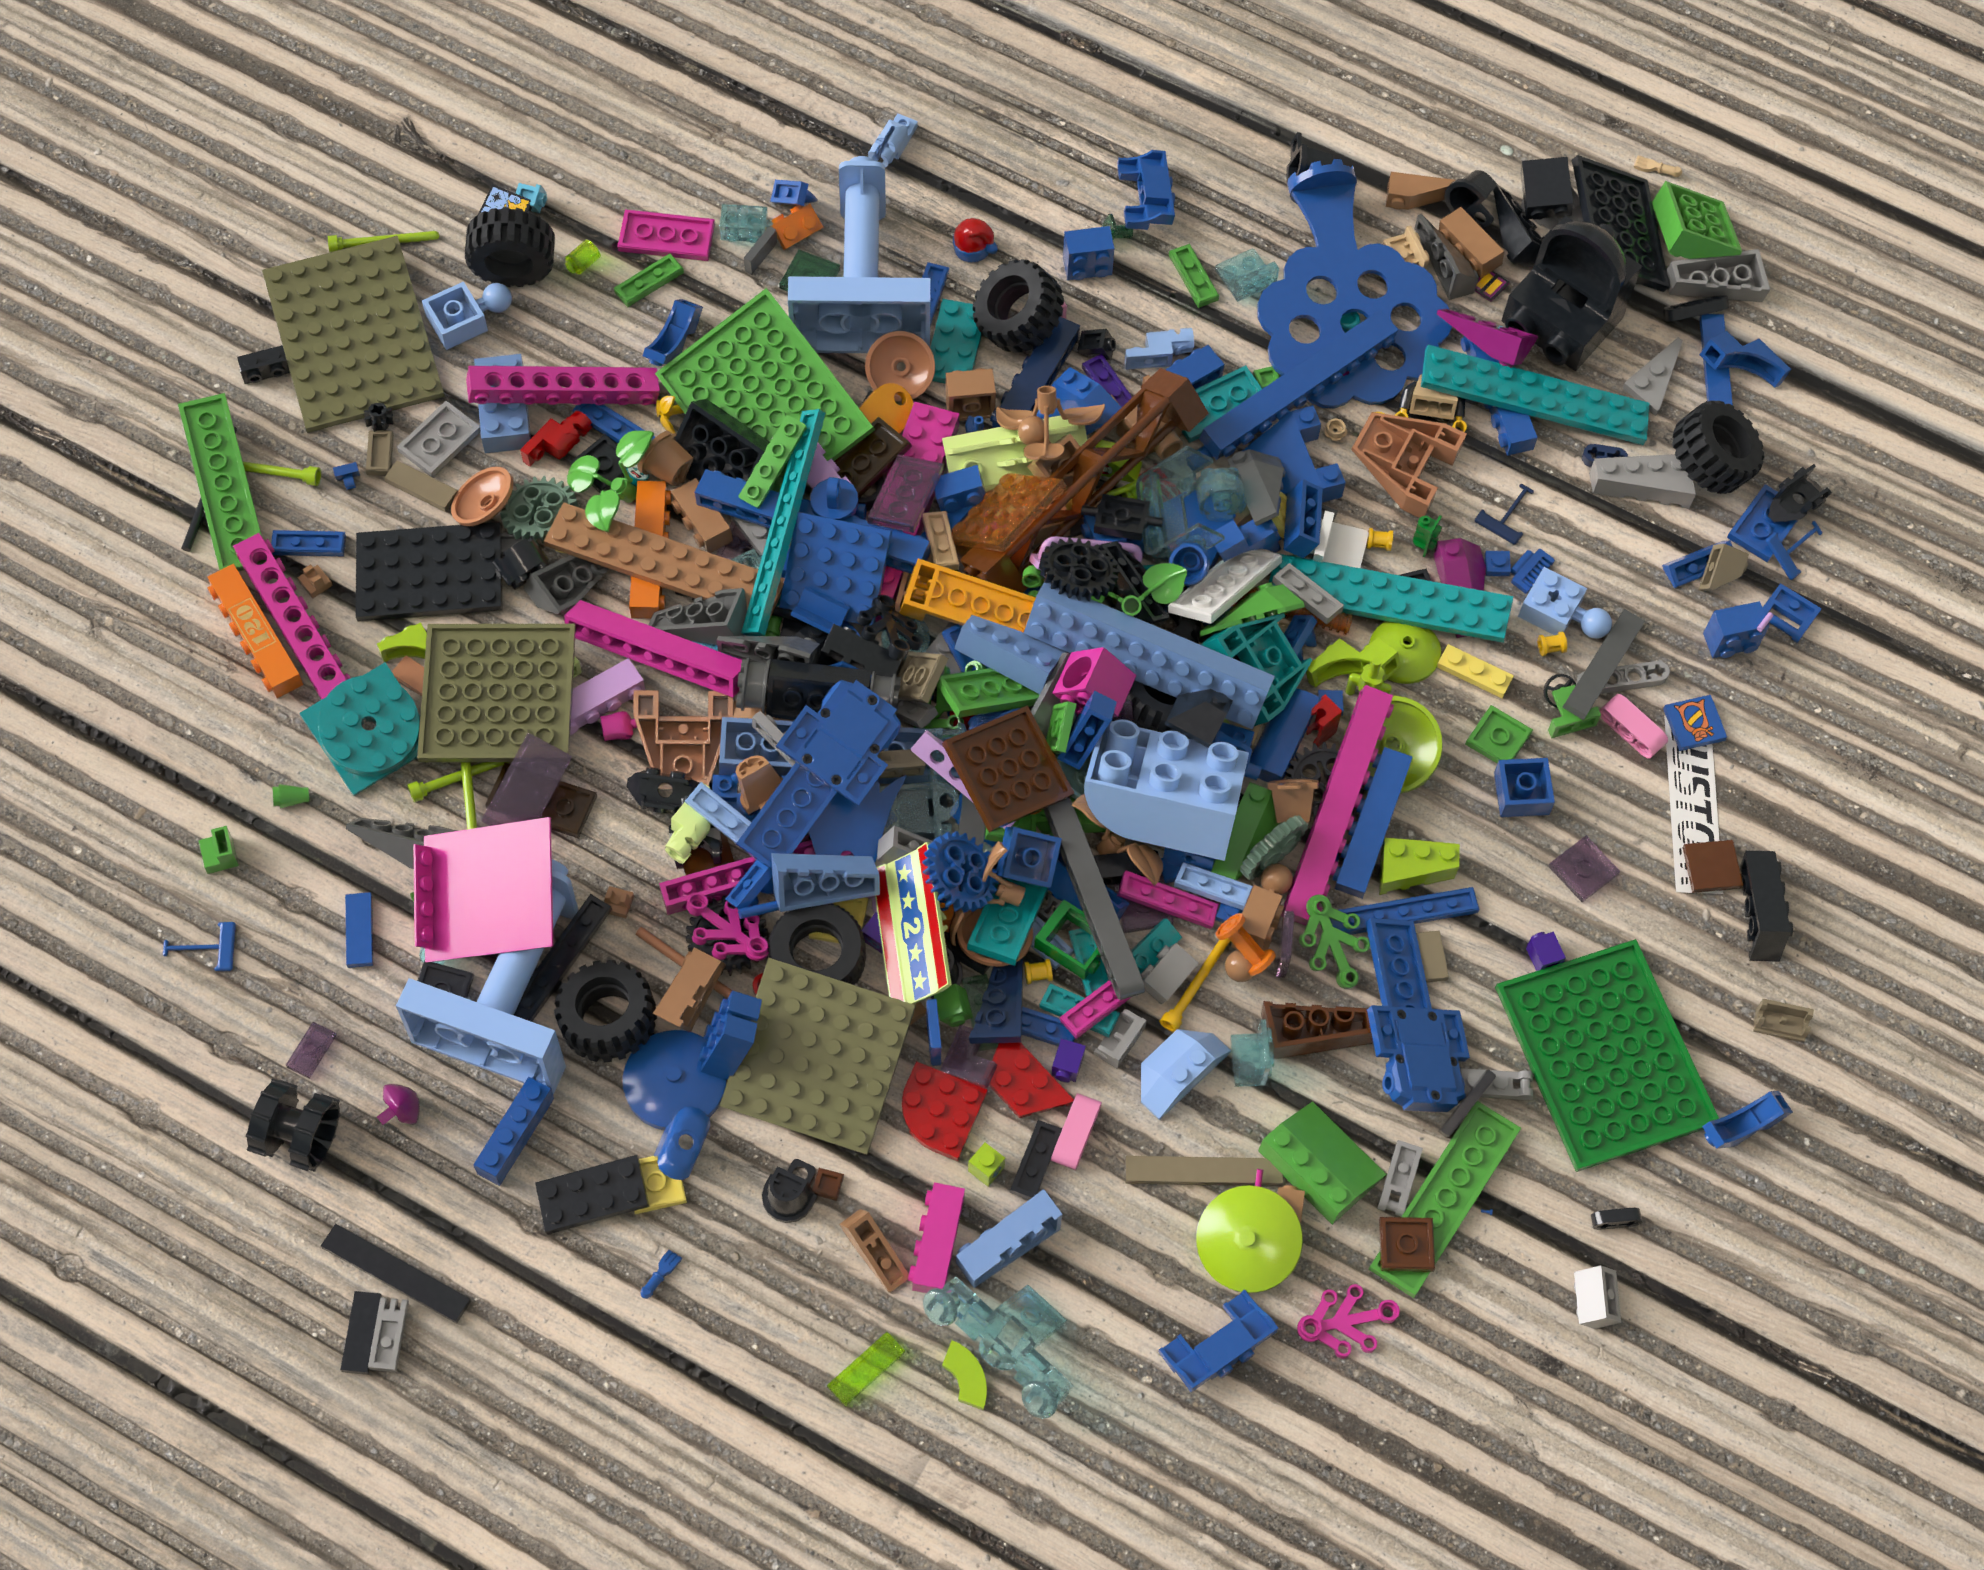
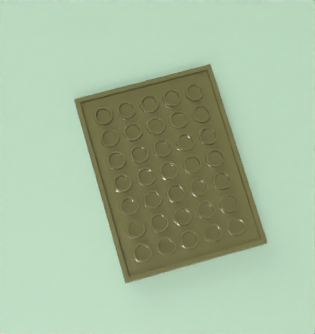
[262,236,445,433]

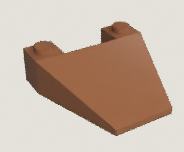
[1352,412,1467,518]
[633,690,733,790]

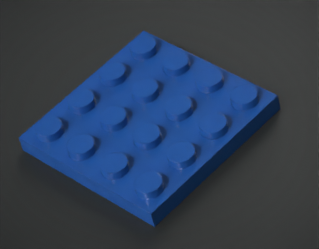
[779,512,892,625]

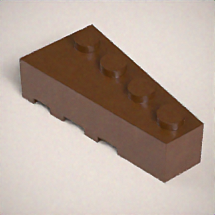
[1261,1001,1373,1060]

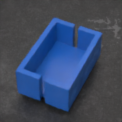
[699,990,762,1080]

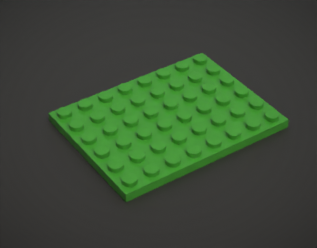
[655,288,875,493]

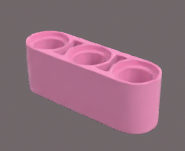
[1599,694,1668,758]
[1051,1093,1102,1170]

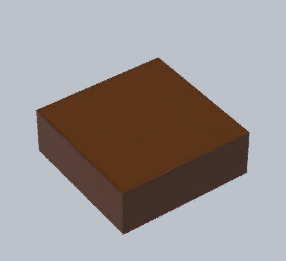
[812,1168,844,1201]

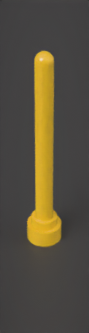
[1159,938,1230,1032]

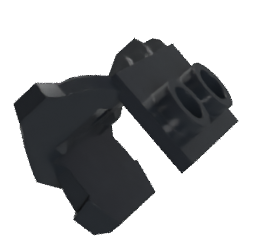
[1768,464,1832,523]
[626,767,700,814]

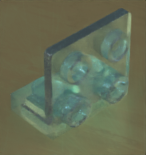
[1215,248,1279,302]
[1230,1019,1274,1087]

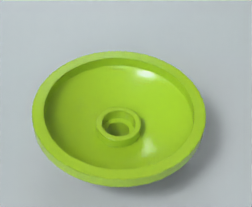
[1369,621,1441,684]

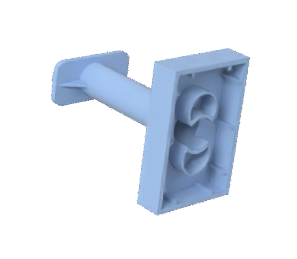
[788,156,930,353]
[396,859,578,1094]

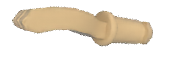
[1634,155,1682,177]

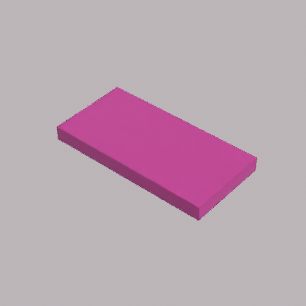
[617,209,715,261]

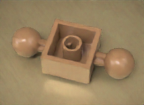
[1018,416,1101,520]
[1225,864,1293,982]

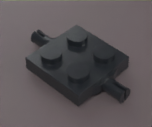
[1081,494,1164,541]

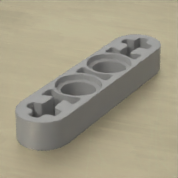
[1576,661,1670,694]

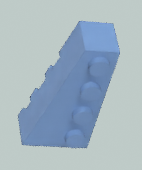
[956,1189,1062,1288]

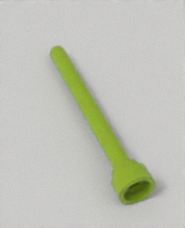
[328,231,440,252]
[243,461,321,486]
[407,762,510,803]
[460,762,477,829]

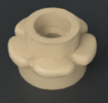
[1324,418,1347,441]

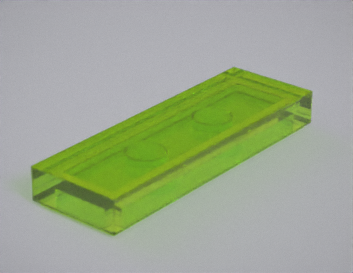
[827,1332,905,1407]

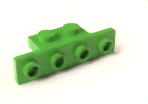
[739,415,807,509]

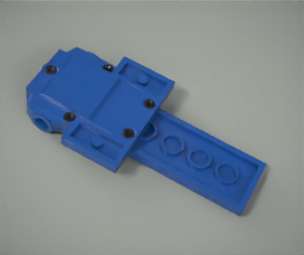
[736,680,901,870]
[1365,918,1470,1112]

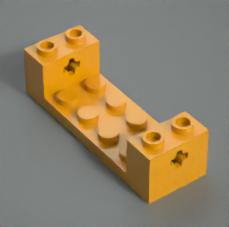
[899,558,1036,632]

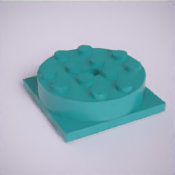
[300,662,421,797]

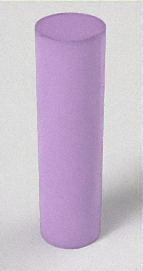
[1757,612,1774,632]

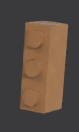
[1439,207,1504,278]
[671,478,733,553]

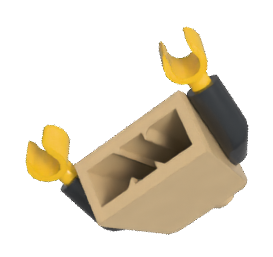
[1395,374,1467,432]

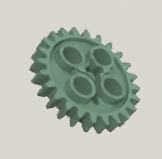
[500,476,578,544]
[1240,815,1308,881]

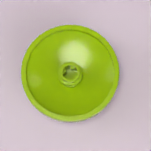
[1344,696,1443,794]
[1196,1185,1303,1293]

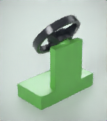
[1543,674,1601,739]

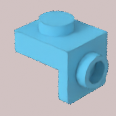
[515,183,547,213]

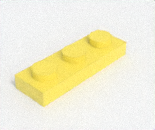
[1437,644,1514,698]

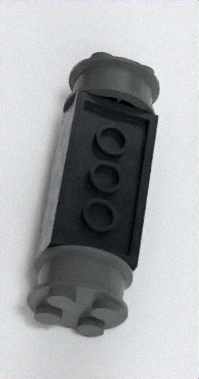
[736,657,901,720]

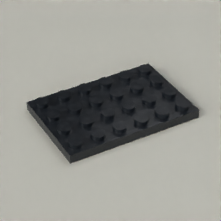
[1572,155,1670,292]
[356,522,503,622]

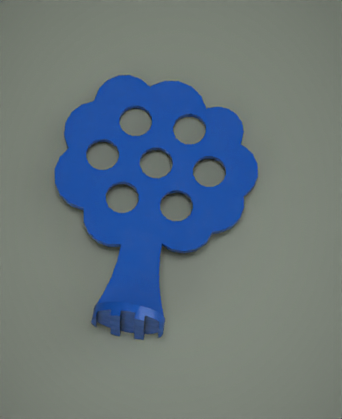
[1257,159,1452,409]

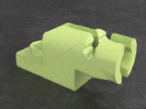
[665,782,711,864]

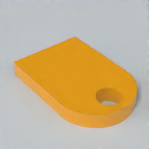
[858,383,914,434]

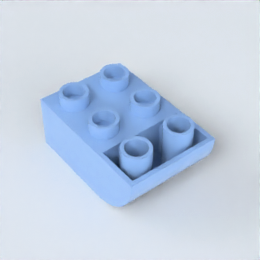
[1084,719,1249,861]

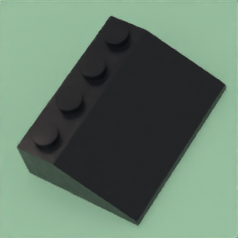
[674,399,770,482]

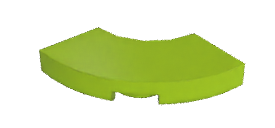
[942,1340,987,1411]

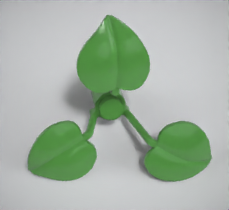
[567,431,654,532]
[1091,563,1187,617]

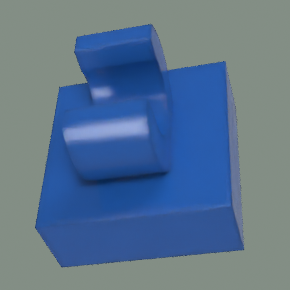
[333,462,360,490]

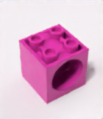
[1053,647,1137,717]

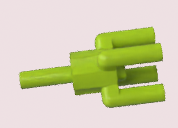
[1345,656,1392,696]

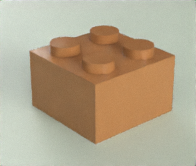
[945,368,996,421]

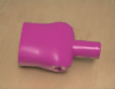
[600,711,637,741]

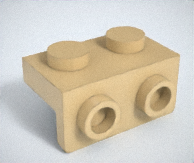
[1383,225,1430,269]

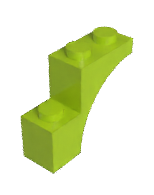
[377,622,427,662]
[1306,638,1401,688]

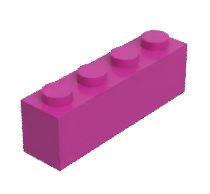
[908,1182,965,1297]

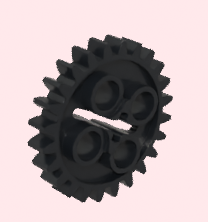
[1039,538,1119,601]
[1285,742,1364,821]
[685,896,768,976]

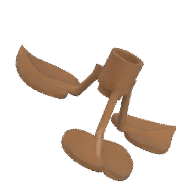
[996,386,1105,461]
[1072,794,1163,886]
[949,841,1026,946]

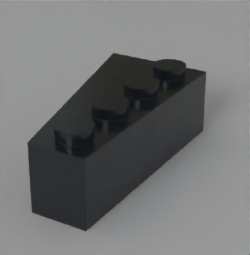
[1740,851,1793,962]

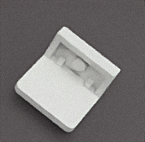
[1310,511,1369,568]

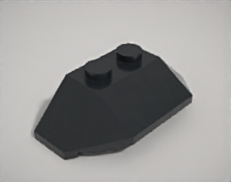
[1098,541,1170,624]

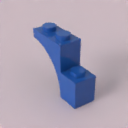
[642,299,703,366]
[1699,331,1791,388]
[1209,519,1282,562]
[1702,1091,1793,1149]

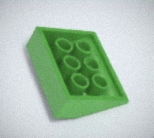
[1652,181,1742,259]
[1258,1101,1387,1225]

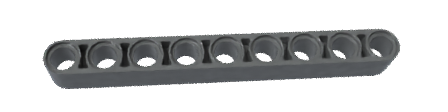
[1044,797,1145,1000]

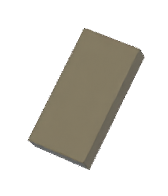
[366,430,394,475]
[1416,930,1449,983]

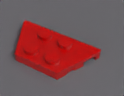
[985,1043,1074,1118]

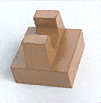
[297,564,333,599]
[604,886,634,919]

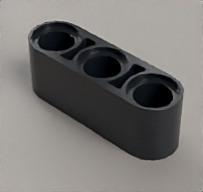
[1094,850,1162,886]

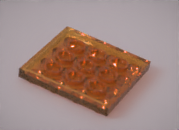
[952,473,1067,552]

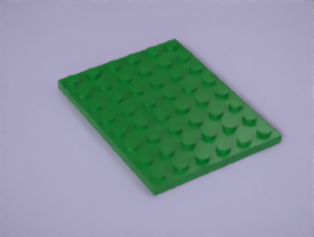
[1495,939,1719,1172]

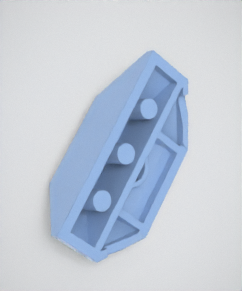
[1141,1029,1231,1120]

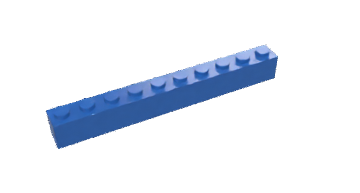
[1199,309,1398,460]
[694,469,930,574]

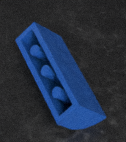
[1250,688,1320,782]

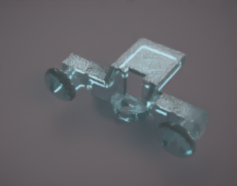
[880,722,967,839]
[923,1277,1074,1419]

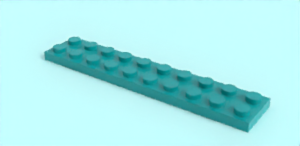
[1421,345,1650,445]
[1269,553,1514,643]

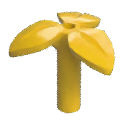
[656,396,684,434]

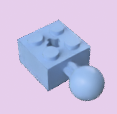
[422,282,512,350]
[1518,567,1612,639]

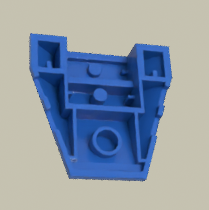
[1037,367,1122,439]

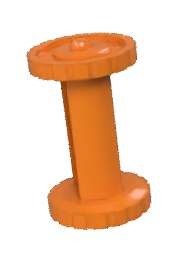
[1216,913,1276,976]

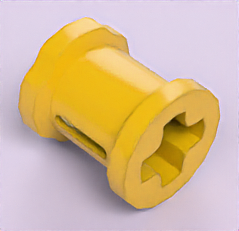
[1366,528,1393,551]
[1537,631,1567,657]
[1024,959,1053,985]

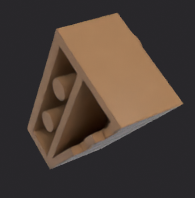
[653,947,726,1032]

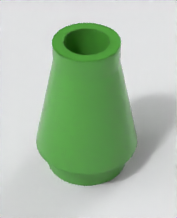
[272,784,309,809]

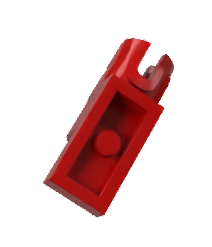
[520,410,592,467]

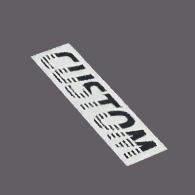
[1664,716,1723,894]

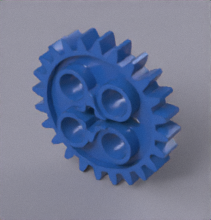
[922,831,998,913]

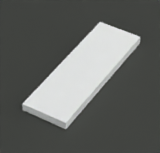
[1168,549,1282,624]

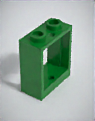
[1034,900,1101,980]

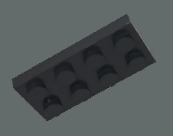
[535,1155,650,1235]

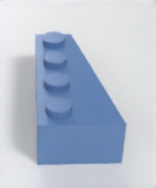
[954,615,1067,694]
[771,853,880,912]

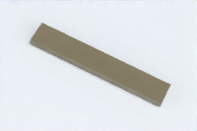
[1125,1156,1283,1186]

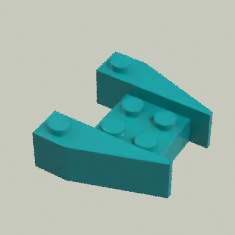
[1200,613,1312,726]

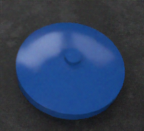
[623,1030,727,1130]

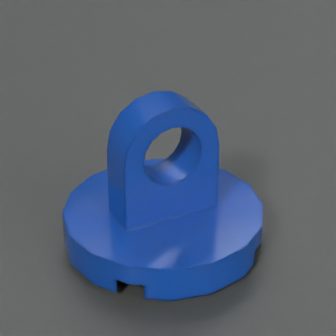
[810,477,859,521]

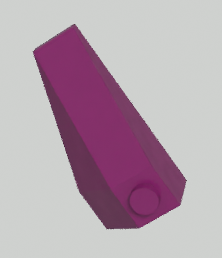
[1437,309,1538,368]
[1433,538,1486,638]

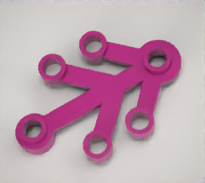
[686,893,769,961]
[1297,1284,1400,1359]

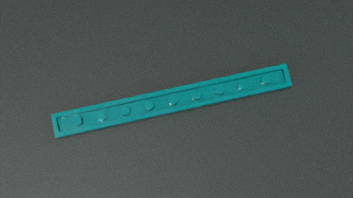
[741,409,826,636]

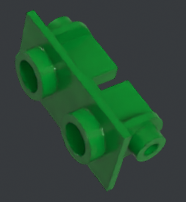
[1413,515,1443,558]

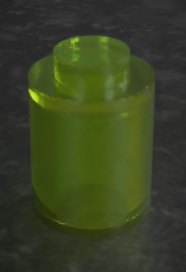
[565,239,601,275]

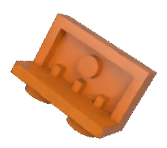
[770,204,824,250]

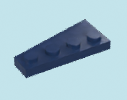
[969,958,1024,1044]

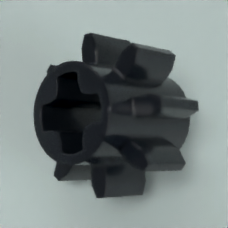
[364,403,394,432]

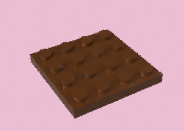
[942,705,1075,833]

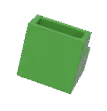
[198,826,239,874]

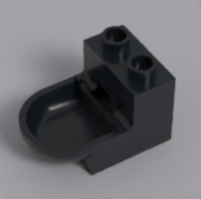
[1501,216,1642,371]

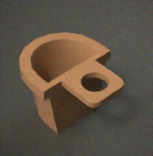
[637,430,693,486]
[736,755,783,815]
[1267,779,1319,823]

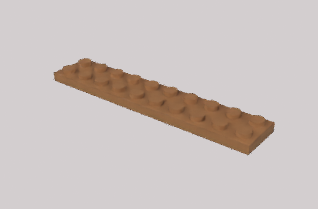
[544,502,784,620]

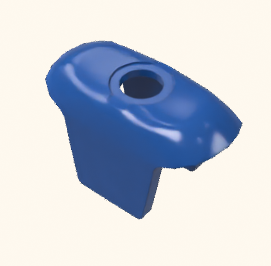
[654,1107,710,1180]

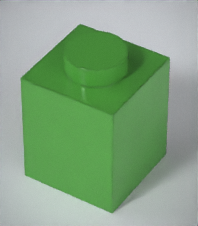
[934,984,973,1027]

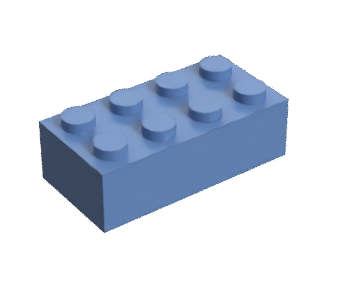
[474,354,531,453]

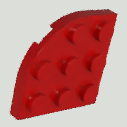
[902,1061,988,1161]

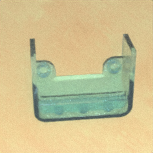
[1136,446,1225,558]

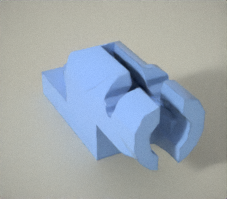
[868,113,918,167]
[1124,328,1194,370]

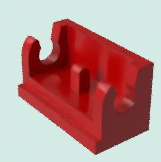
[1306,694,1342,747]

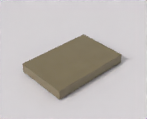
[897,651,949,703]

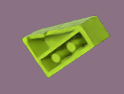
[1379,838,1460,895]

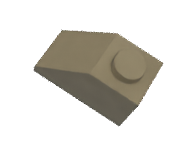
[1698,544,1749,591]

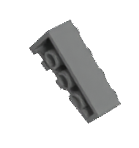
[1589,454,1696,509]

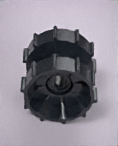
[245,1078,341,1172]

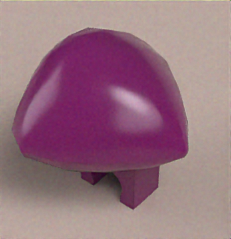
[377,1084,420,1125]

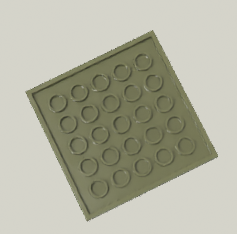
[417,624,576,762]
[720,958,916,1155]

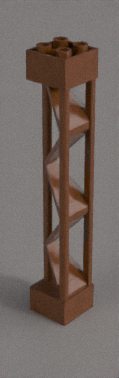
[960,368,1209,593]

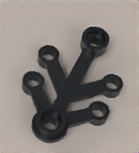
[856,594,923,661]

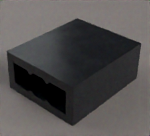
[1520,157,1573,220]

